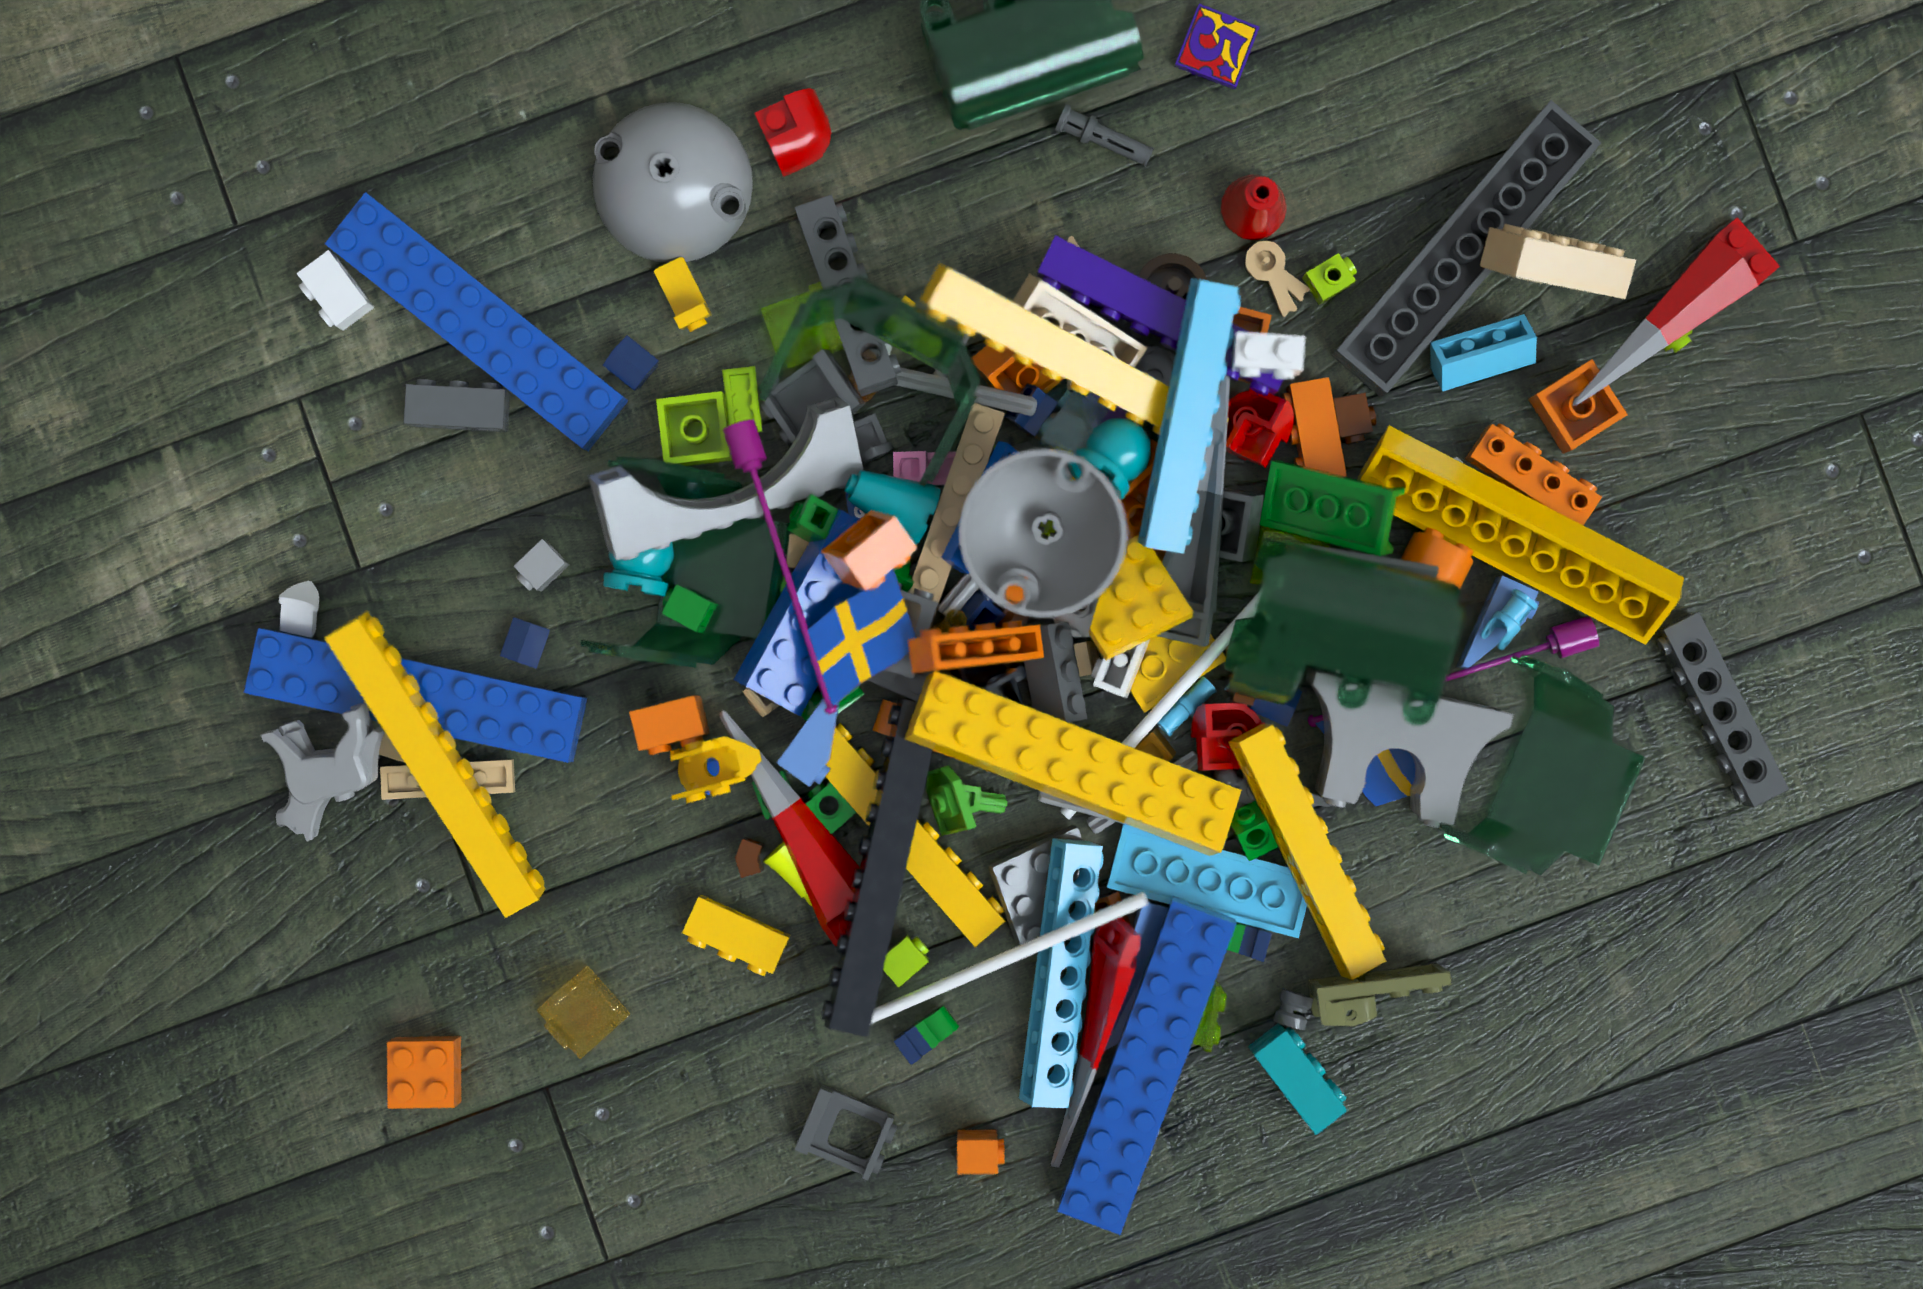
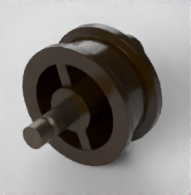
[1138,253,1207,301]

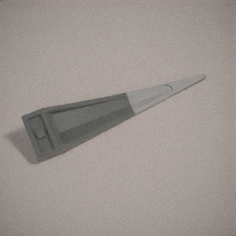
[1157,376,1230,647]

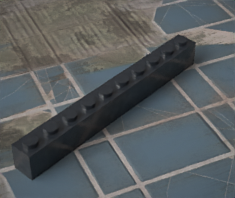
[821,699,933,1037]

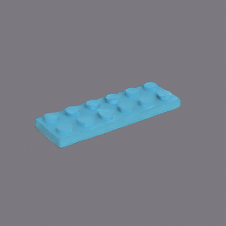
[1106,824,1307,938]

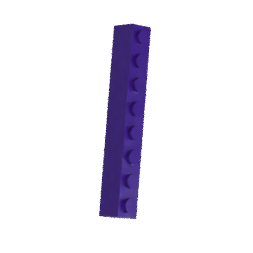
[1037,236,1283,396]

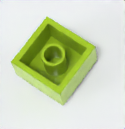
[656,391,732,468]

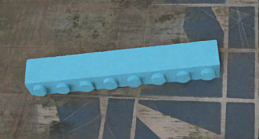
[1138,278,1241,554]

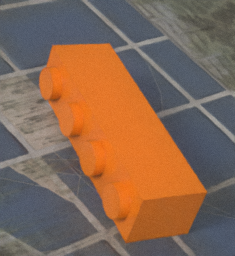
[1282,377,1347,477]

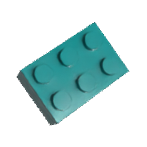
[1248,1023,1348,1135]

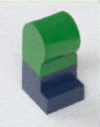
[1227,922,1272,962]
[893,1005,960,1065]

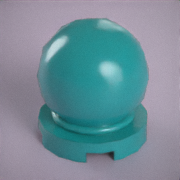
[1067,418,1151,500]
[603,542,674,597]

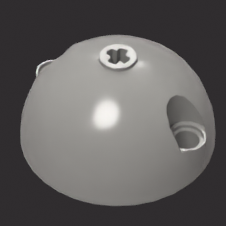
[593,102,753,263]
[959,449,1127,617]

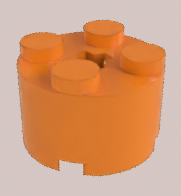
[1400,527,1474,599]

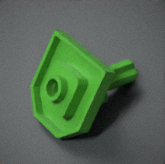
[926,765,1007,836]

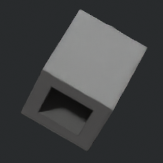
[514,539,570,592]

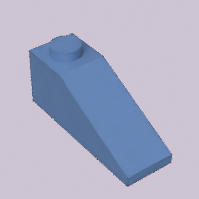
[1456,576,1539,669]
[777,698,840,786]

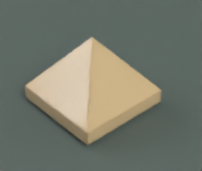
[743,688,780,717]

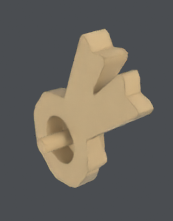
[1245,241,1310,318]

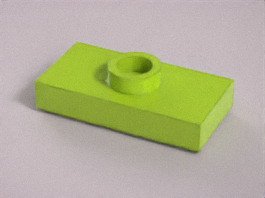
[722,366,763,433]

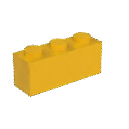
[682,894,791,976]

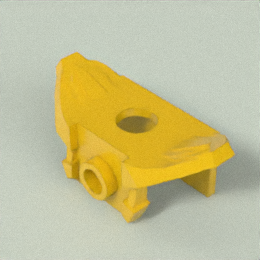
[670,736,762,803]

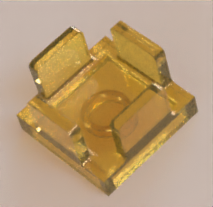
[537,965,631,1059]

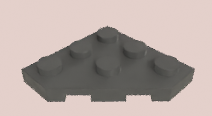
[988,825,1082,946]

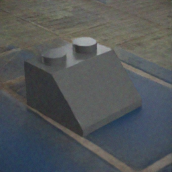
[1219,487,1265,562]

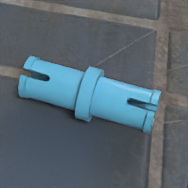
[1157,676,1217,736]

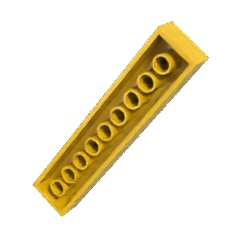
[1357,425,1684,645]
[904,671,1242,856]

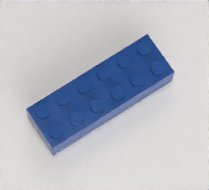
[734,509,863,716]

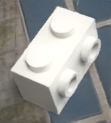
[1231,332,1305,379]
[1091,639,1150,698]

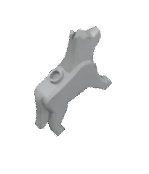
[261,702,385,841]

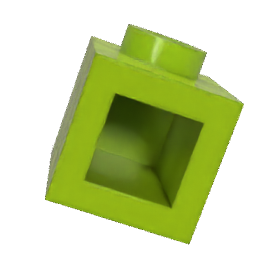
[883,934,930,988]

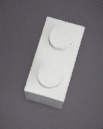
[297,250,375,331]

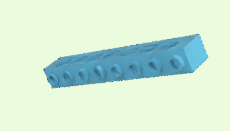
[1019,838,1104,1108]

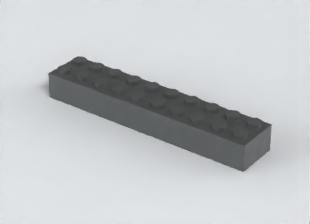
[1331,100,1601,397]

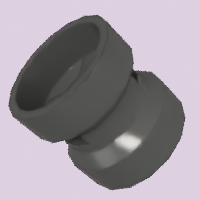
[1273,989,1314,1030]

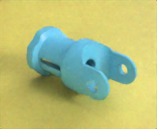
[1481,589,1538,650]

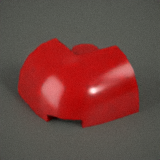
[754,88,832,177]
[1226,388,1294,468]
[1191,703,1265,771]

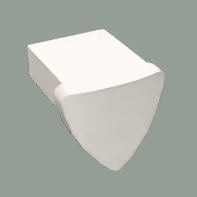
[279,581,319,638]

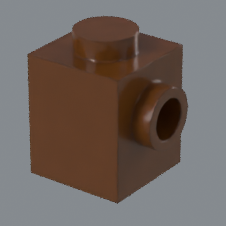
[1333,393,1376,445]

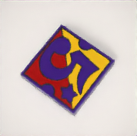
[1174,4,1259,90]

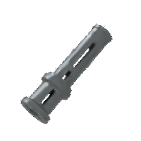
[1055,104,1154,167]

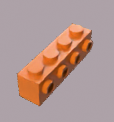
[1465,424,1602,526]
[908,621,1044,673]

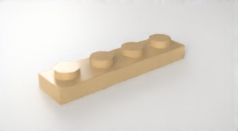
[380,759,515,800]

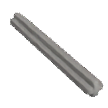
[896,367,1037,416]

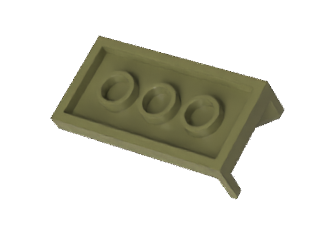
[1308,963,1452,1027]

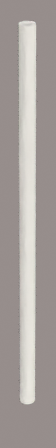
[1060,567,1292,820]
[871,892,1148,1024]

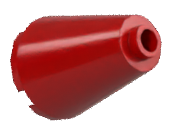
[1221,175,1287,240]

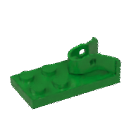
[1259,460,1406,556]

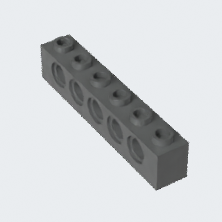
[794,194,901,397]
[1656,612,1789,807]

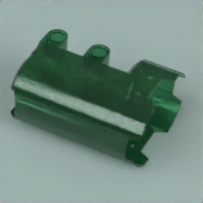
[920,0,1144,130]
[1224,537,1465,726]

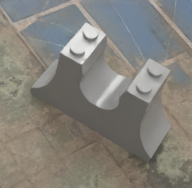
[1306,667,1513,828]

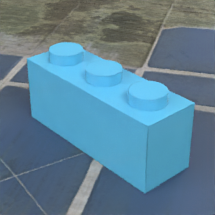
[1430,314,1537,391]

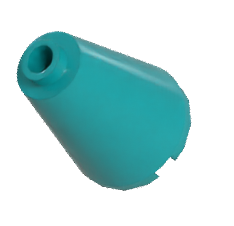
[844,470,941,545]

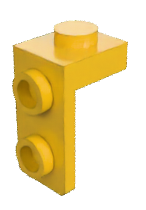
[654,257,712,332]

